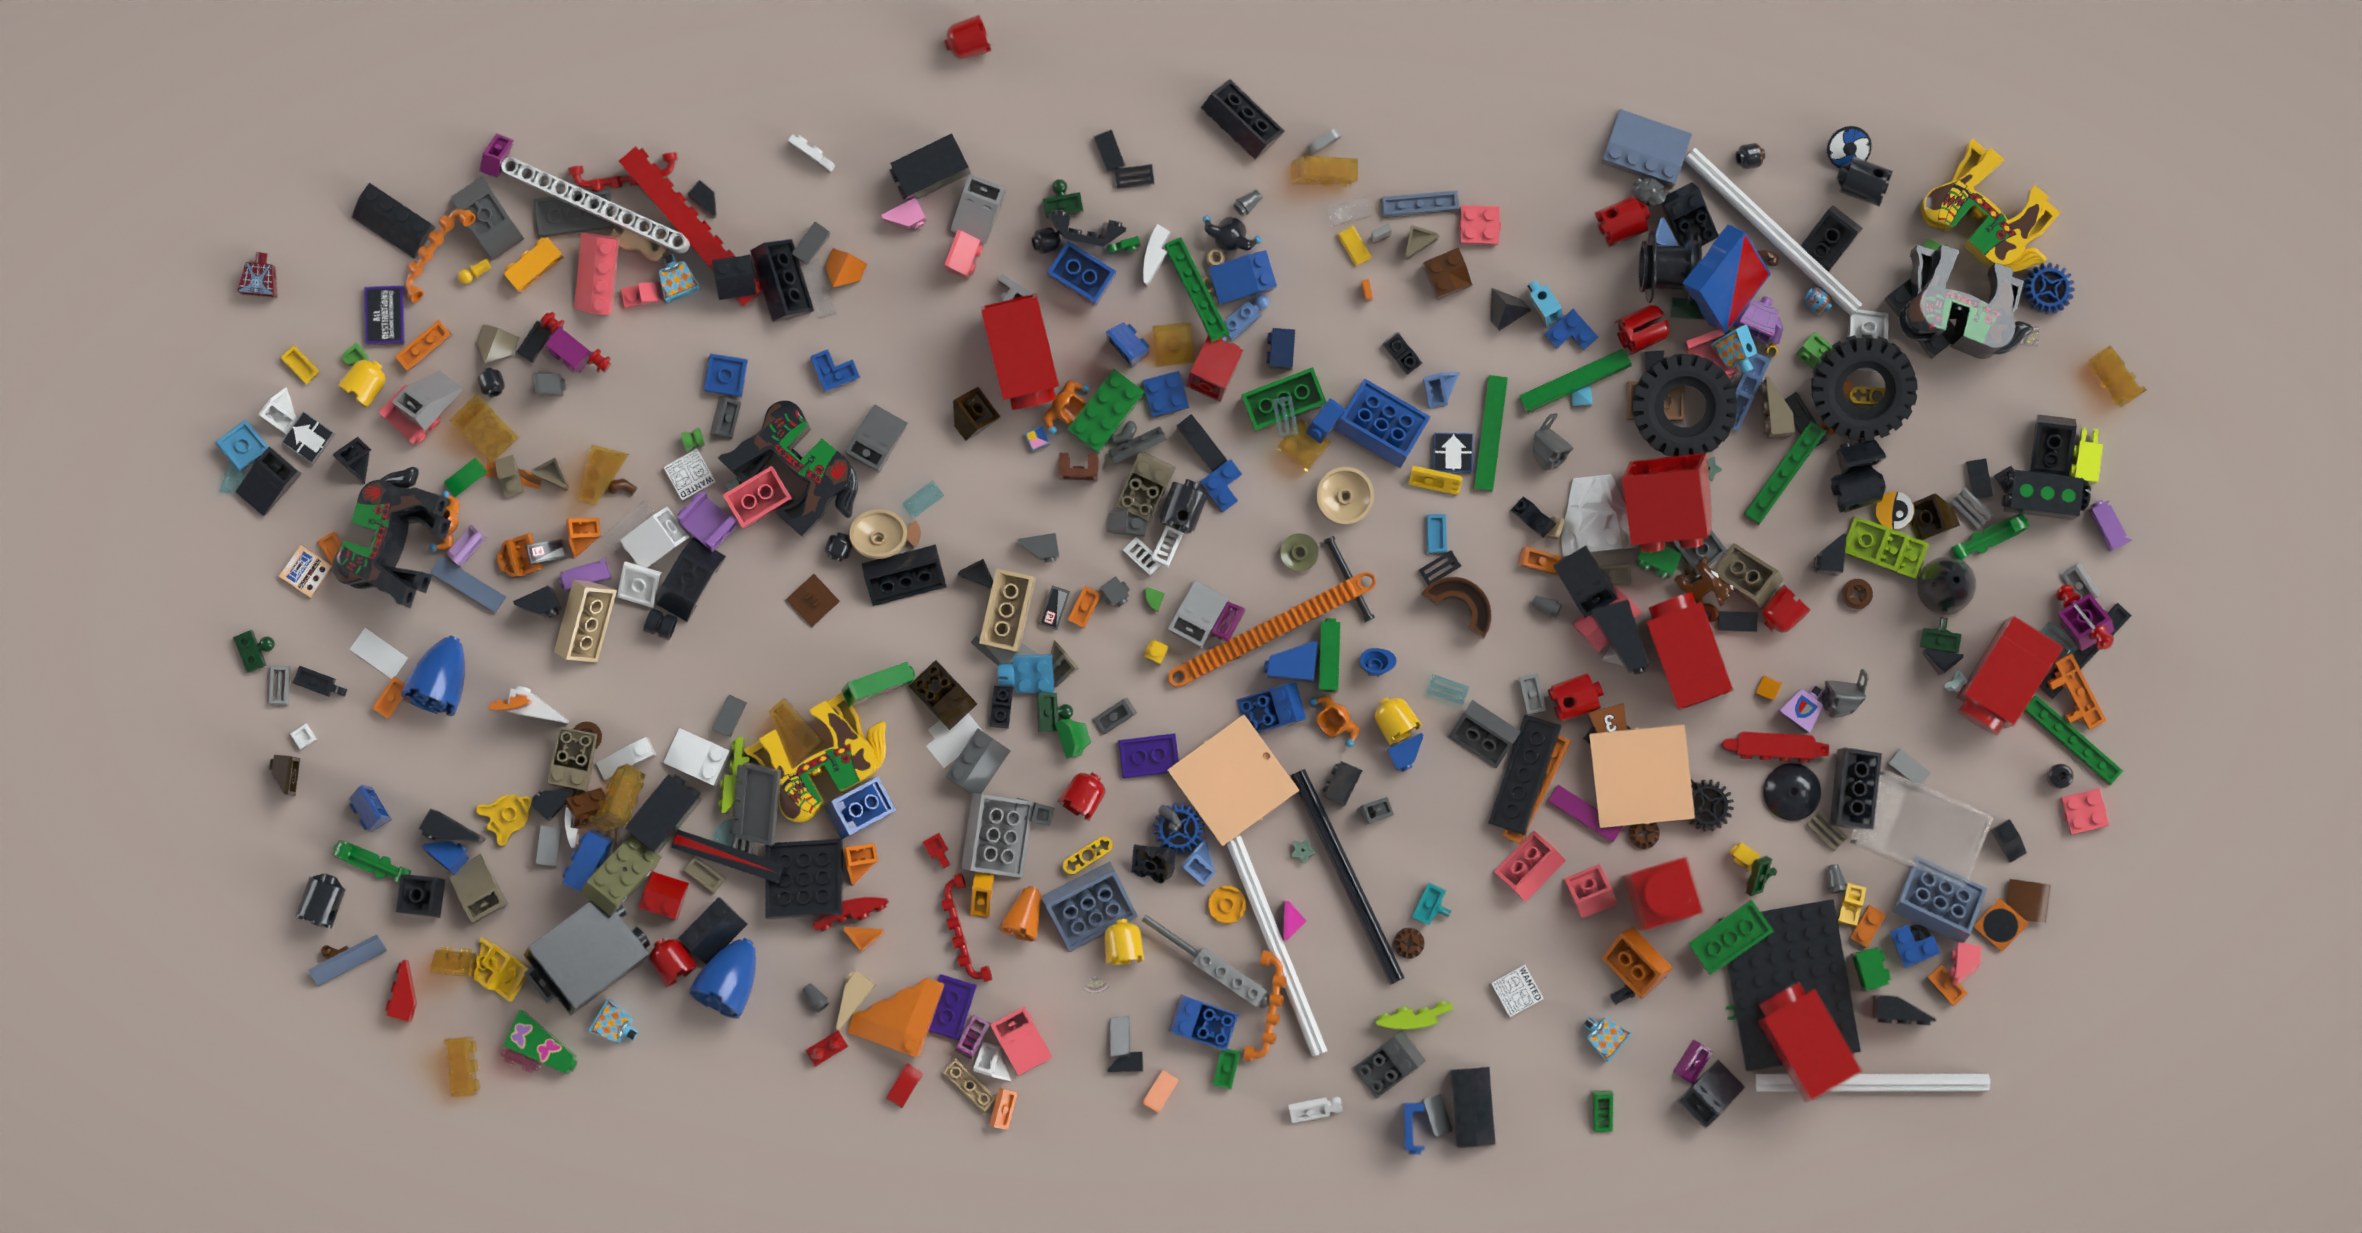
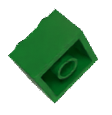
[1635,546,1682,579]
[1851,947,1891,991]

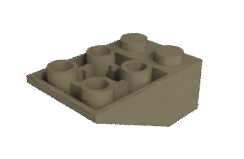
[1759,377,1795,439]
[1115,451,1176,521]
[547,727,597,793]
[447,854,509,923]

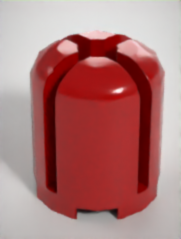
[1614,305,1669,355]

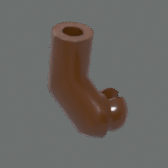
[1757,250,1779,266]
[608,479,638,495]
[321,945,349,959]

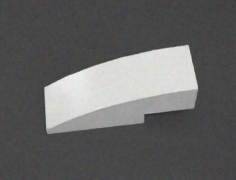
[1143,224,1171,287]

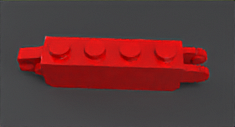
[1721,731,1829,763]

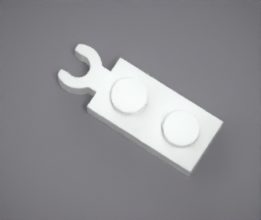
[788,134,835,172]
[1289,1097,1343,1123]

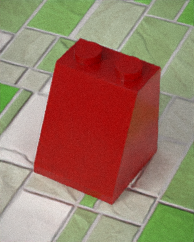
[1186,336,1243,402]

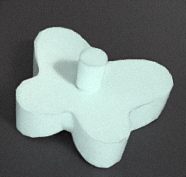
[1944,671,1968,692]

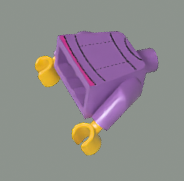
[1723,296,1783,356]

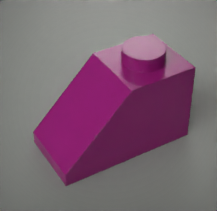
[479,133,514,178]

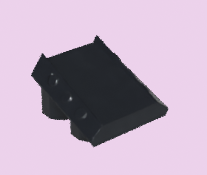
[1131,844,1177,884]

